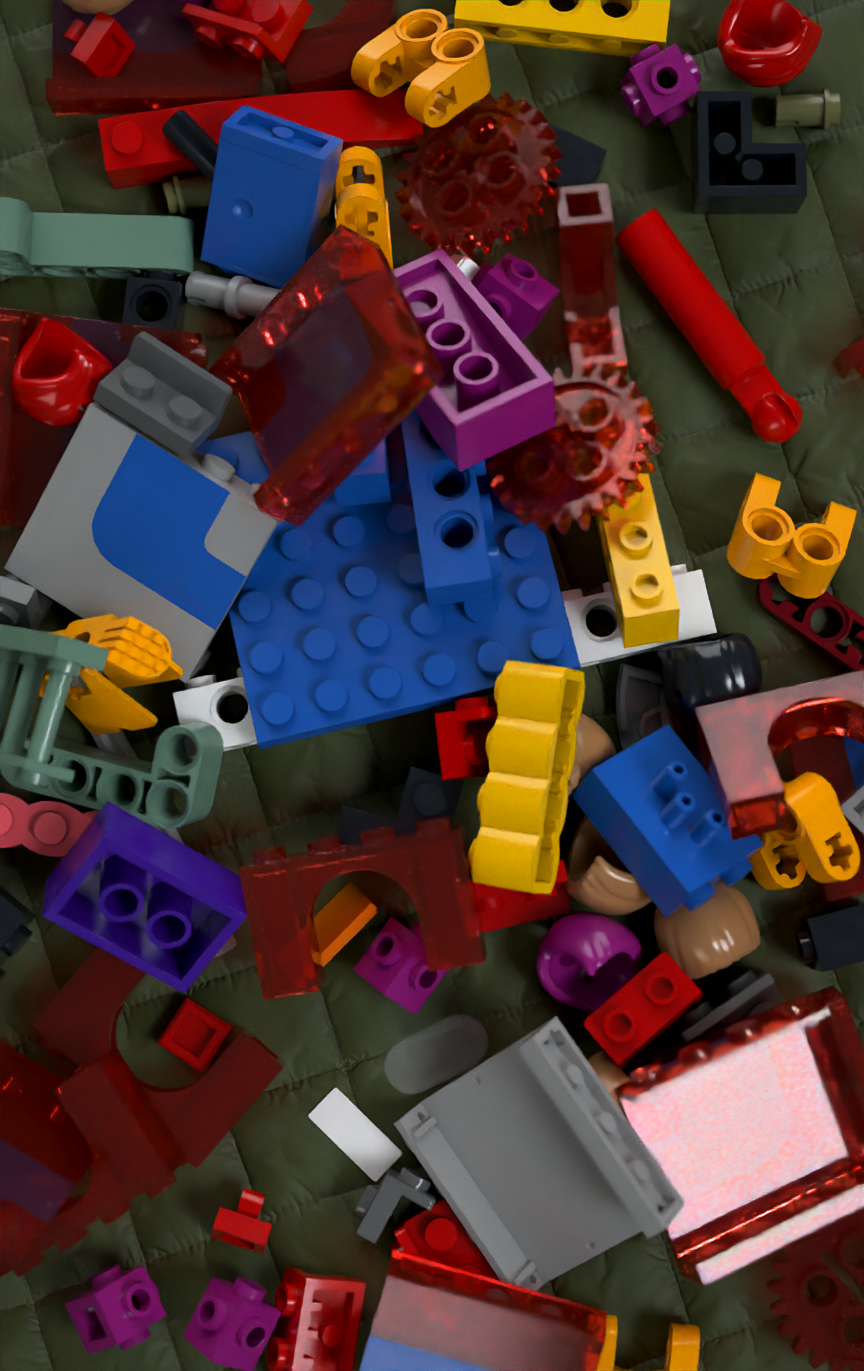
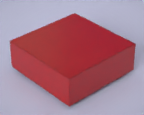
[157,996,233,1073]

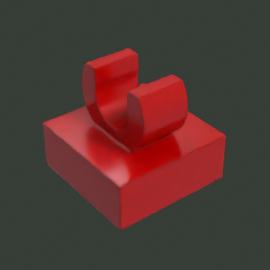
[64,12,136,89]
[212,1188,272,1255]

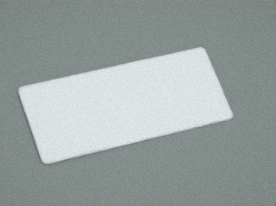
[308,1088,402,1181]

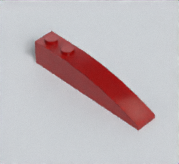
[98,88,425,190]

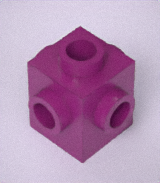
[620,43,701,128]
[471,252,560,342]
[353,916,454,1015]
[65,1264,166,1354]
[183,1276,282,1371]

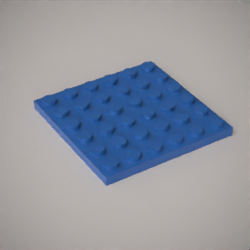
[195,396,581,749]

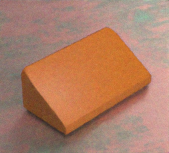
[277,882,379,987]

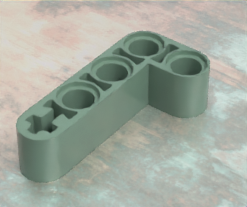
[0,197,195,280]
[0,721,223,829]

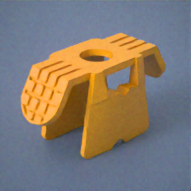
[38,614,184,735]

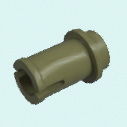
[774,88,841,131]
[162,174,212,217]

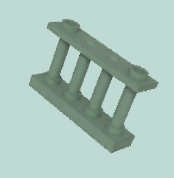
[0,624,109,787]

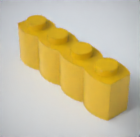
[469,660,585,894]

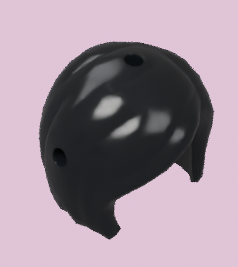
[657,632,762,728]

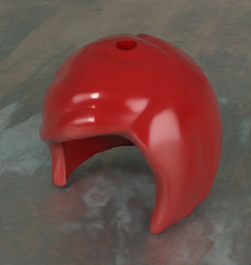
[717,0,823,88]
[11,317,114,427]

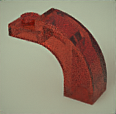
[285,0,398,94]
[554,183,627,381]

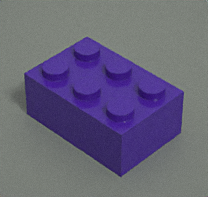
[42,801,247,993]

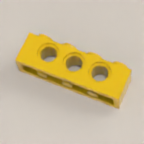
[454,0,671,57]
[583,420,680,649]

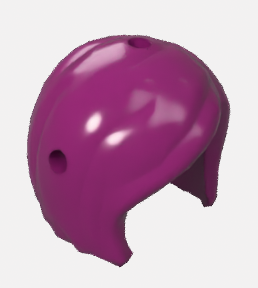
[536,911,642,1014]

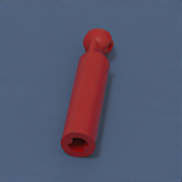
[614,209,803,444]

